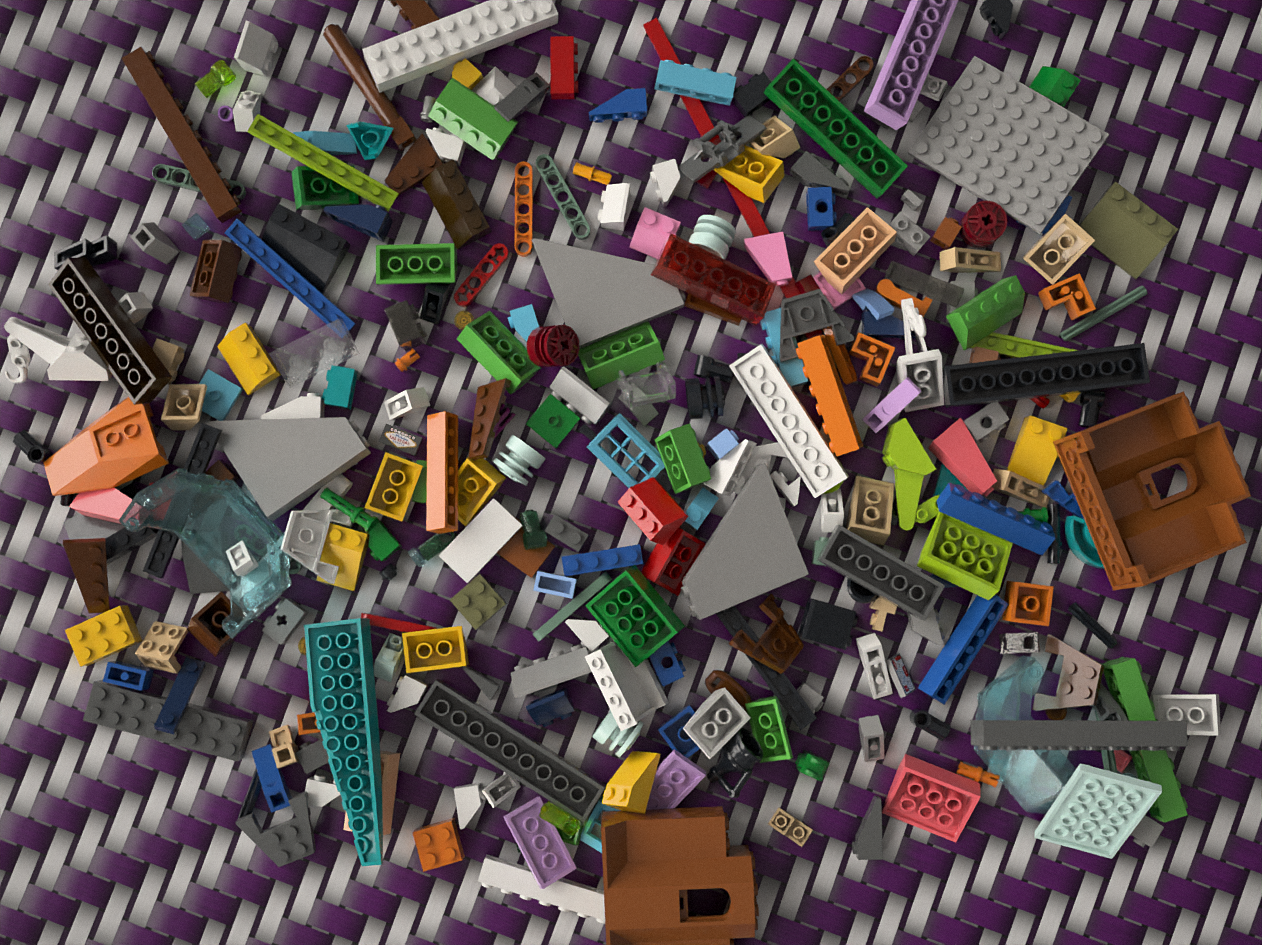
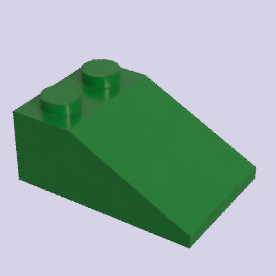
[291,166,359,210]

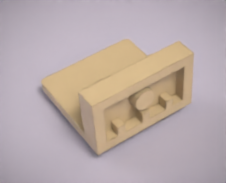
[135,621,188,674]

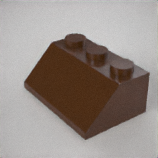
[189,240,242,303]

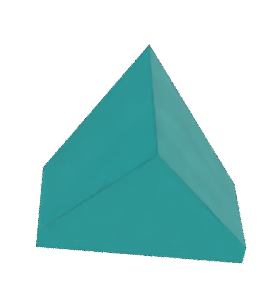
[346,121,394,160]

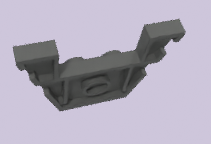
[779,289,855,363]
[235,791,316,867]

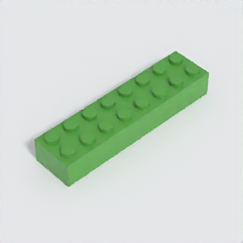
[1101,657,1188,822]

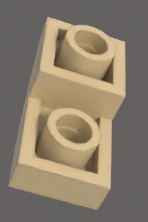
[768,807,813,847]

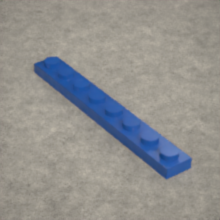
[225,219,356,338]

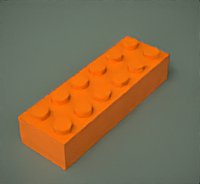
[796,335,863,456]

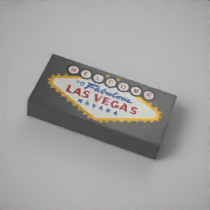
[379,424,423,456]

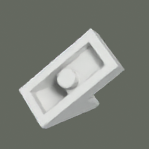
[770,471,801,507]
[226,540,259,576]

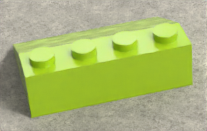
[917,512,1013,600]

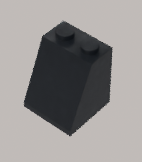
[798,598,858,650]

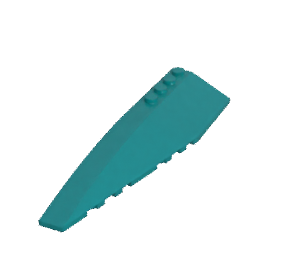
[304,618,383,866]

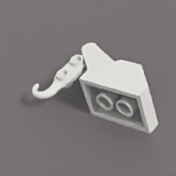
[896,298,944,412]
[4,317,112,384]

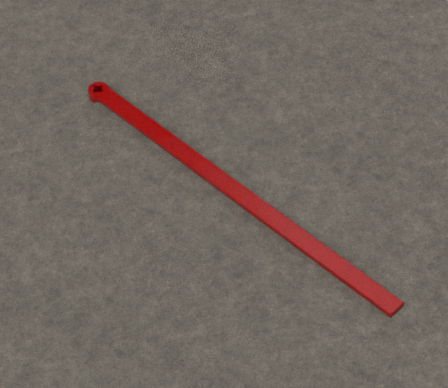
[643,18,827,340]

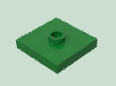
[526,394,581,449]

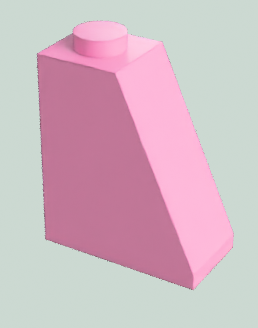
[743,232,792,286]

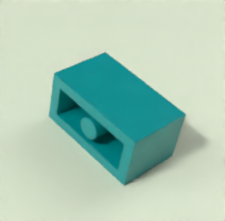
[322,365,358,410]

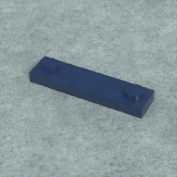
[154,657,206,735]

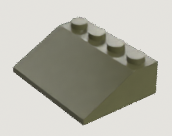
[1079,181,1178,279]

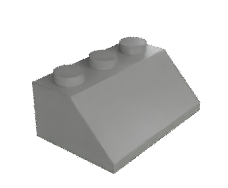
[550,366,611,426]

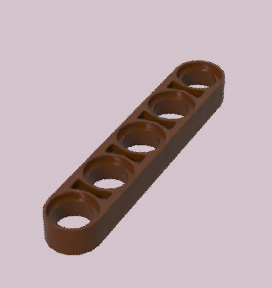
[827,56,873,102]

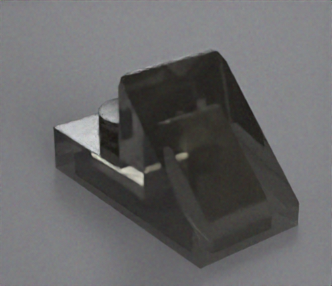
[999,632,1040,654]

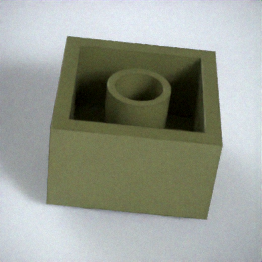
[450,574,508,630]

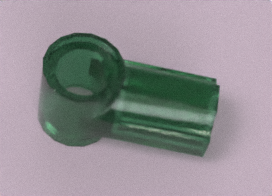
[519,509,547,550]
[418,531,457,561]

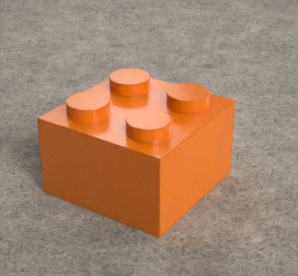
[1002,581,1053,626]
[412,818,465,872]

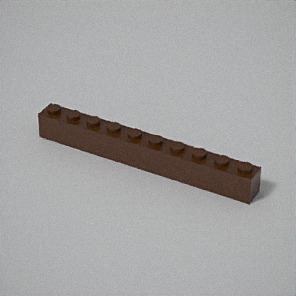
[121,47,242,223]

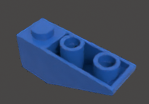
[589,88,647,123]
[252,744,292,813]

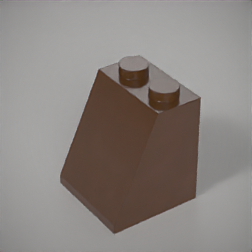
[188,591,250,657]

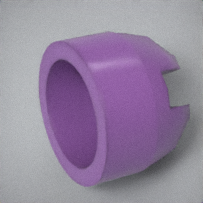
[218,105,234,122]

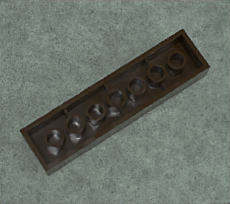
[48,257,173,405]

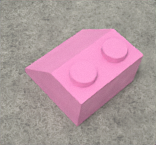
[629,207,681,262]

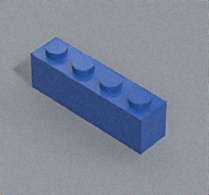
[562,544,643,577]

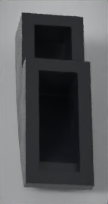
[54,235,118,270]

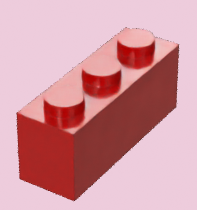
[550,36,578,99]

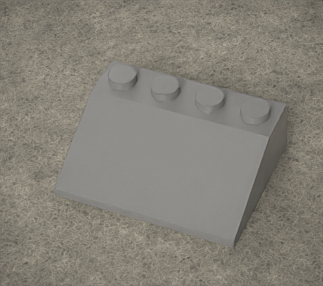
[511,644,592,698]

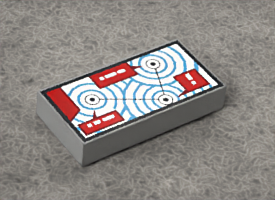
[885,653,916,698]

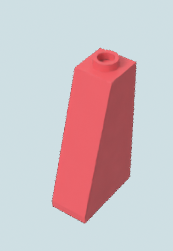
[928,418,997,497]
[69,488,150,528]

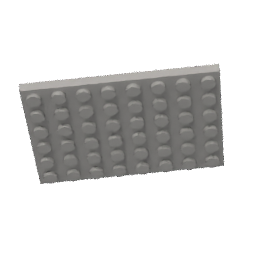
[908,56,1109,235]

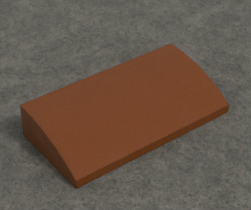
[497,514,556,578]

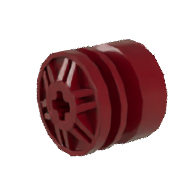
[960,200,1007,248]
[527,325,580,367]

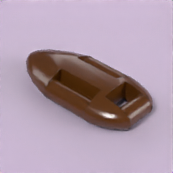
[705,670,752,714]

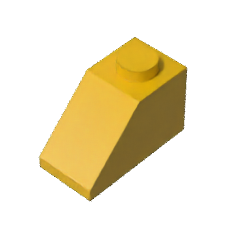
[452,58,483,90]

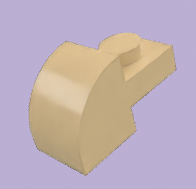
[869,596,897,632]
[269,725,299,769]

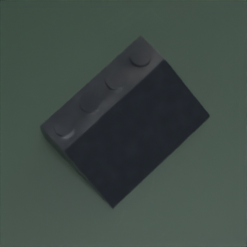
[262,203,351,294]
[63,483,159,565]

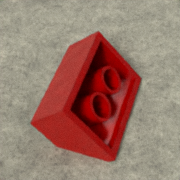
[618,477,689,545]
[641,528,706,596]

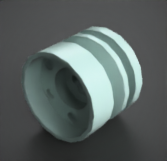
[686,215,736,266]
[492,434,545,486]
[592,710,644,757]

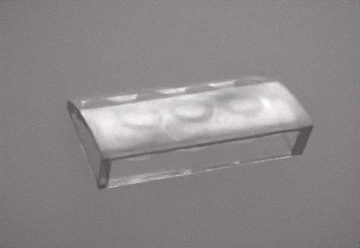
[269,318,360,388]

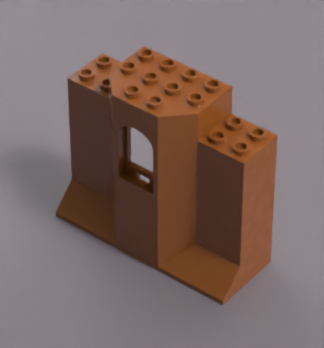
[1053,391,1251,590]
[601,806,759,945]

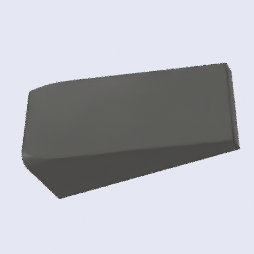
[463,665,500,700]

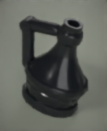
[707,728,763,798]

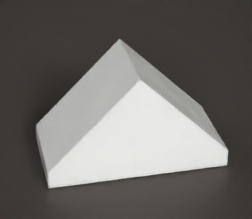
[482,773,521,808]

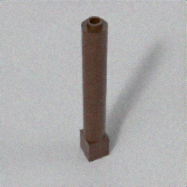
[323,24,416,151]

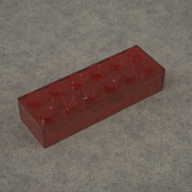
[651,234,776,326]

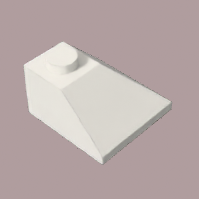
[472,67,516,106]

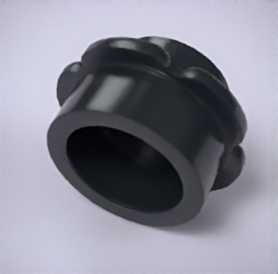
[379,563,397,581]

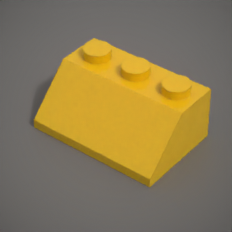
[217,322,281,396]
[365,452,423,521]
[402,626,469,673]

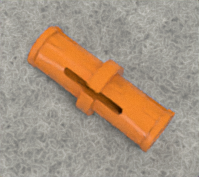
[957,762,1000,788]

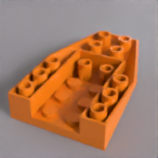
[43,397,169,496]

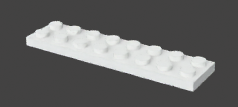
[729,344,849,498]

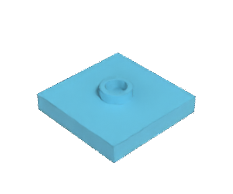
[199,369,243,421]

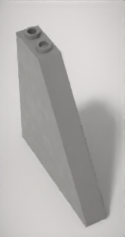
[532,238,686,349]
[206,417,371,521]
[681,463,809,620]

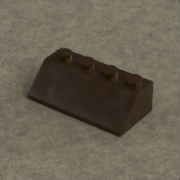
[422,159,492,250]

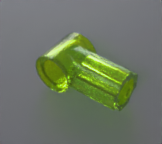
[195,60,236,98]
[539,801,580,835]

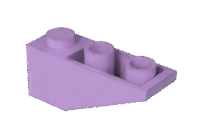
[862,377,921,433]

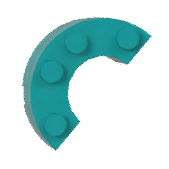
[1065,516,1104,569]

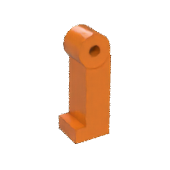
[875,279,933,317]

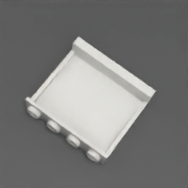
[585,641,669,731]

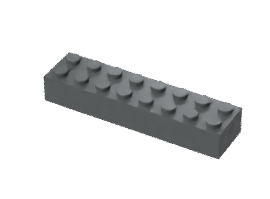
[83,680,253,761]

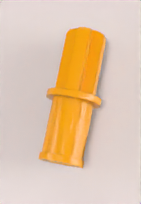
[573,162,612,185]

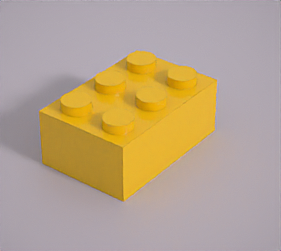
[65,605,143,667]

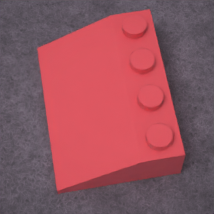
[881,754,981,842]

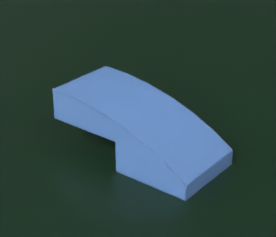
[852,289,895,320]

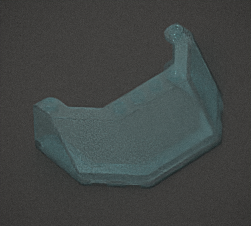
[118,468,292,639]
[974,655,1137,814]

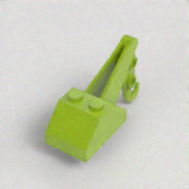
[882,418,940,530]

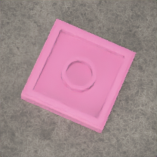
[813,272,866,309]

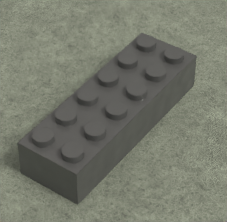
[817,525,945,621]

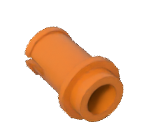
[395,348,420,372]

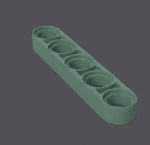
[536,154,590,240]
[152,164,246,200]
[532,572,612,642]

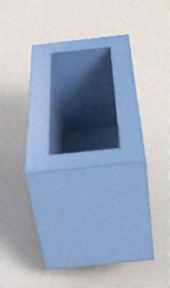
[706,428,739,461]
[533,571,577,599]

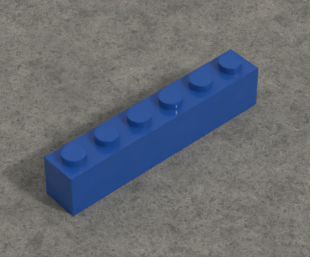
[937,483,1055,556]
[918,594,1009,705]

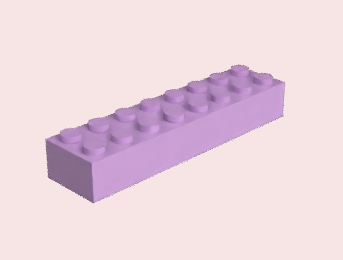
[864,0,958,130]

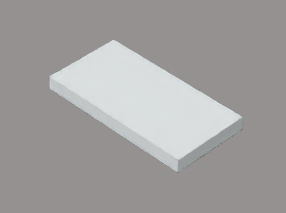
[439,498,523,583]

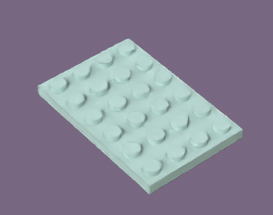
[1035,763,1162,859]

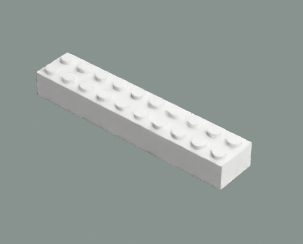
[362,0,558,93]

